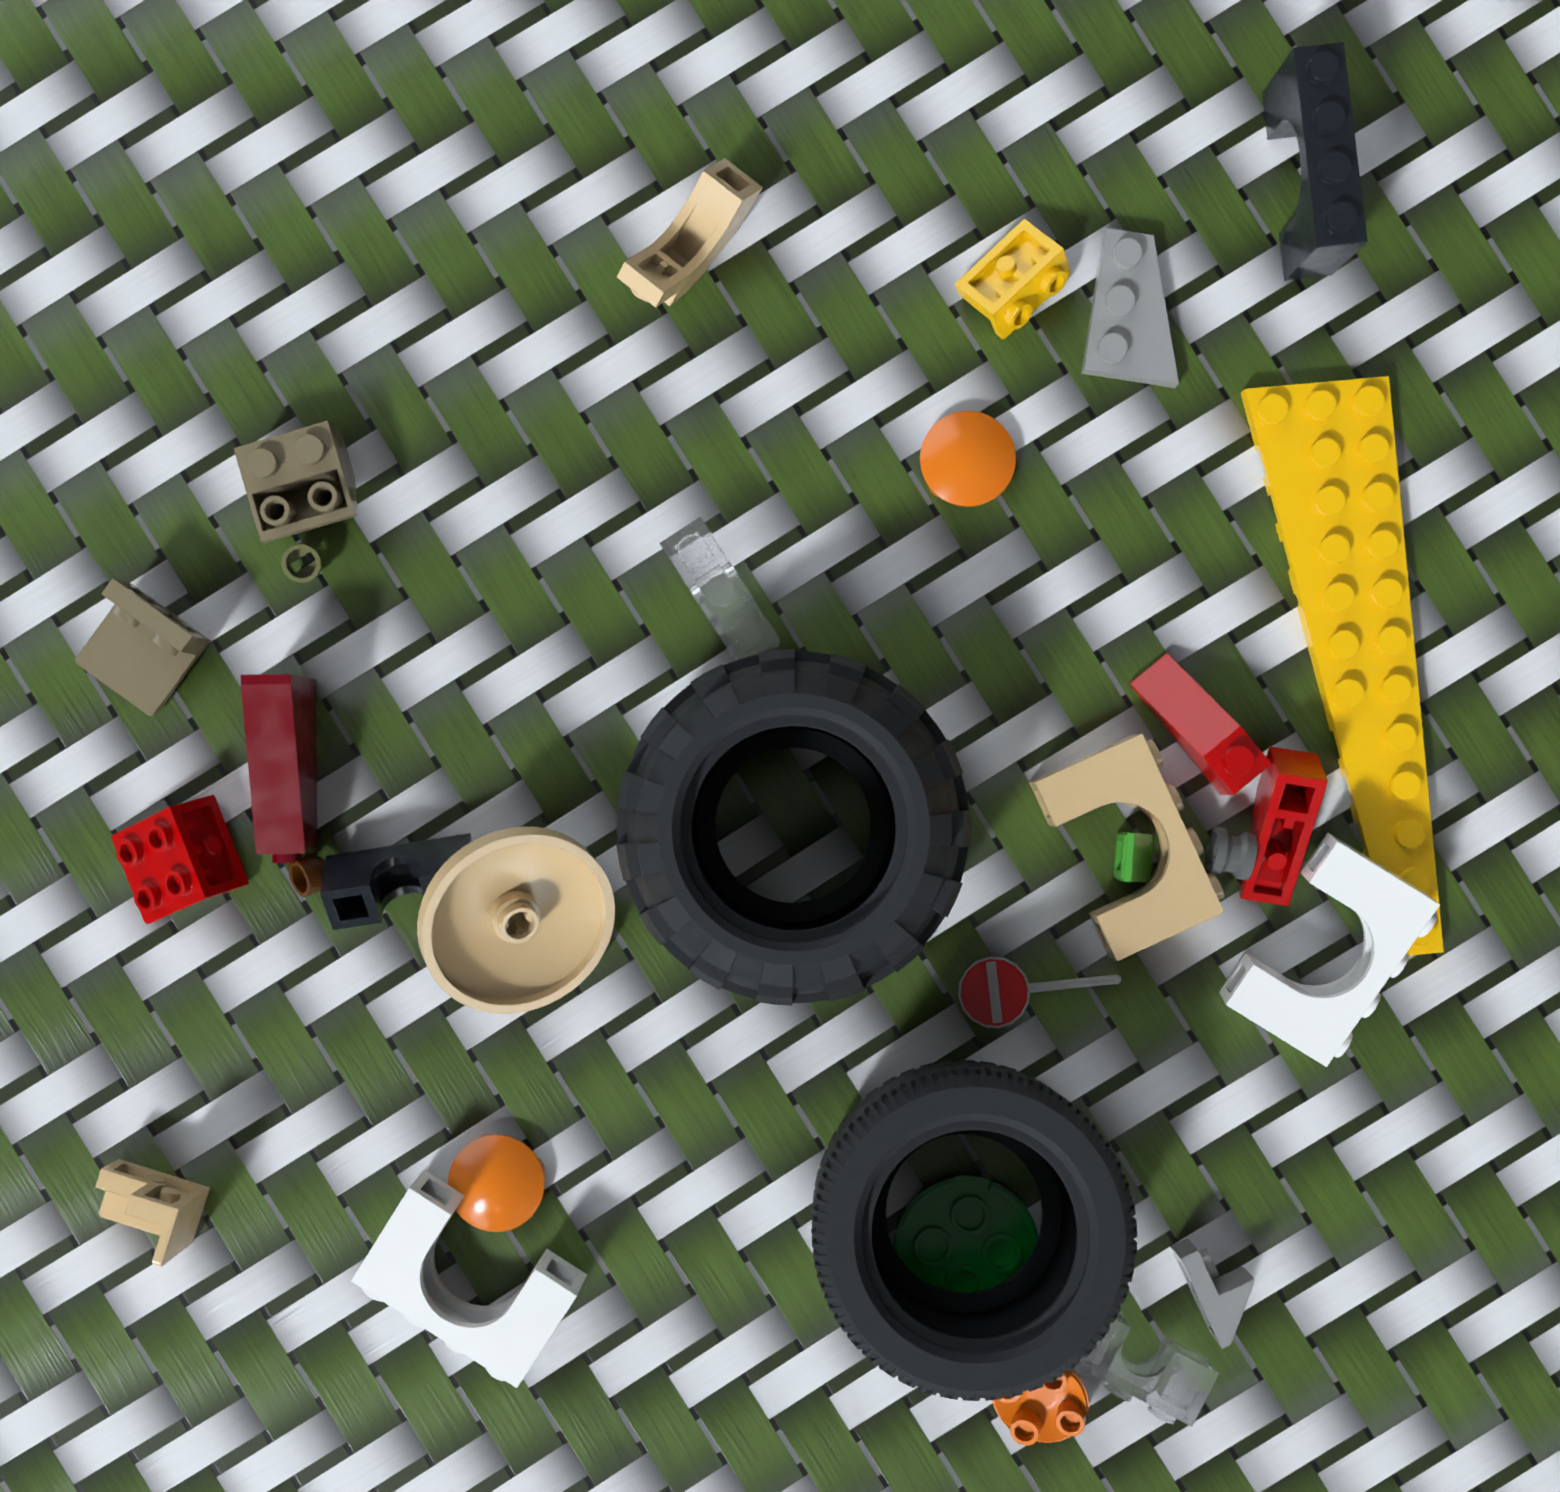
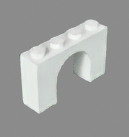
[1219,833,1440,1067]
[351,1170,587,1388]

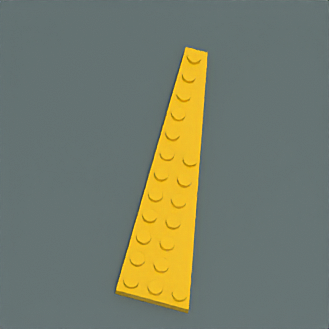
[1241,376,1444,955]

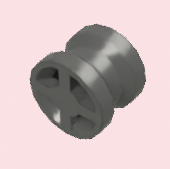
[1205,826,1257,881]

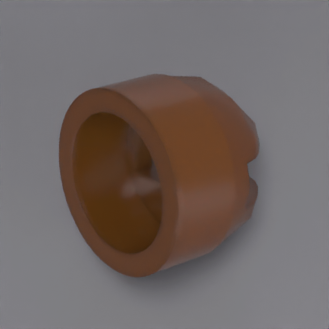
[288,855,325,897]

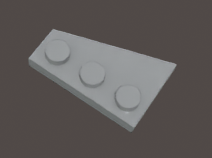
[1081,228,1179,388]

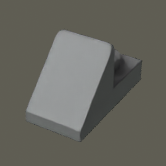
[1170,1238,1254,1349]

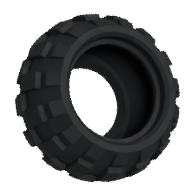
[616,649,972,1006]

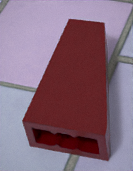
[241,674,318,863]

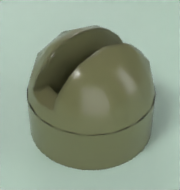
[281,543,323,583]

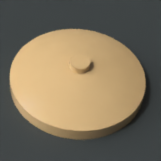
[417,826,615,1014]

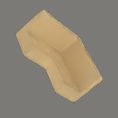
[95,1159,210,1267]

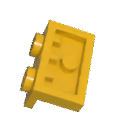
[955,219,1071,339]

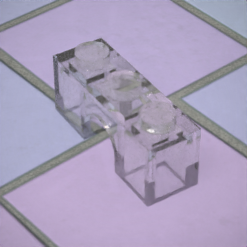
[660,517,781,661]
[1071,1313,1219,1427]

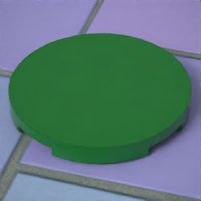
[894,1174,1038,1292]

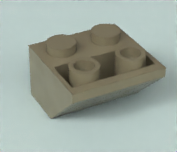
[233,421,357,544]

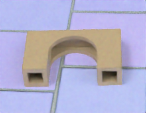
[1029,733,1224,961]

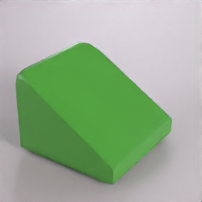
[1113,831,1154,882]

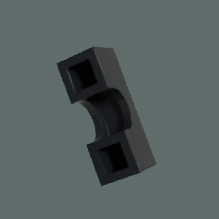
[320,833,472,930]

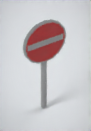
[958,956,1122,1028]

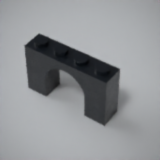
[1262,42,1368,281]

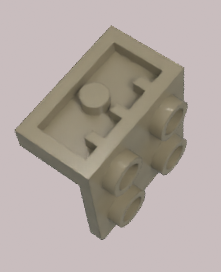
[75,578,211,716]

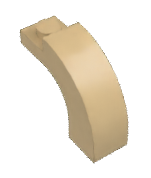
[617,158,763,308]

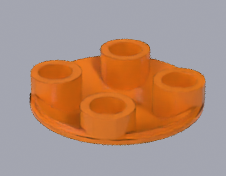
[920,411,1016,507]
[448,1134,545,1232]
[992,1370,1089,1446]

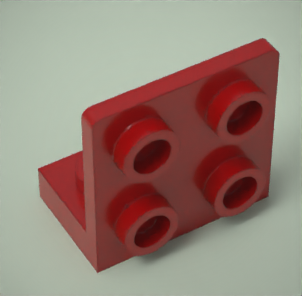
[112,795,249,924]

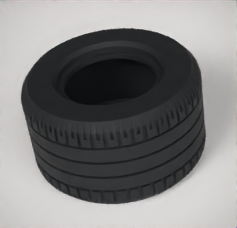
[811,1060,1138,1401]

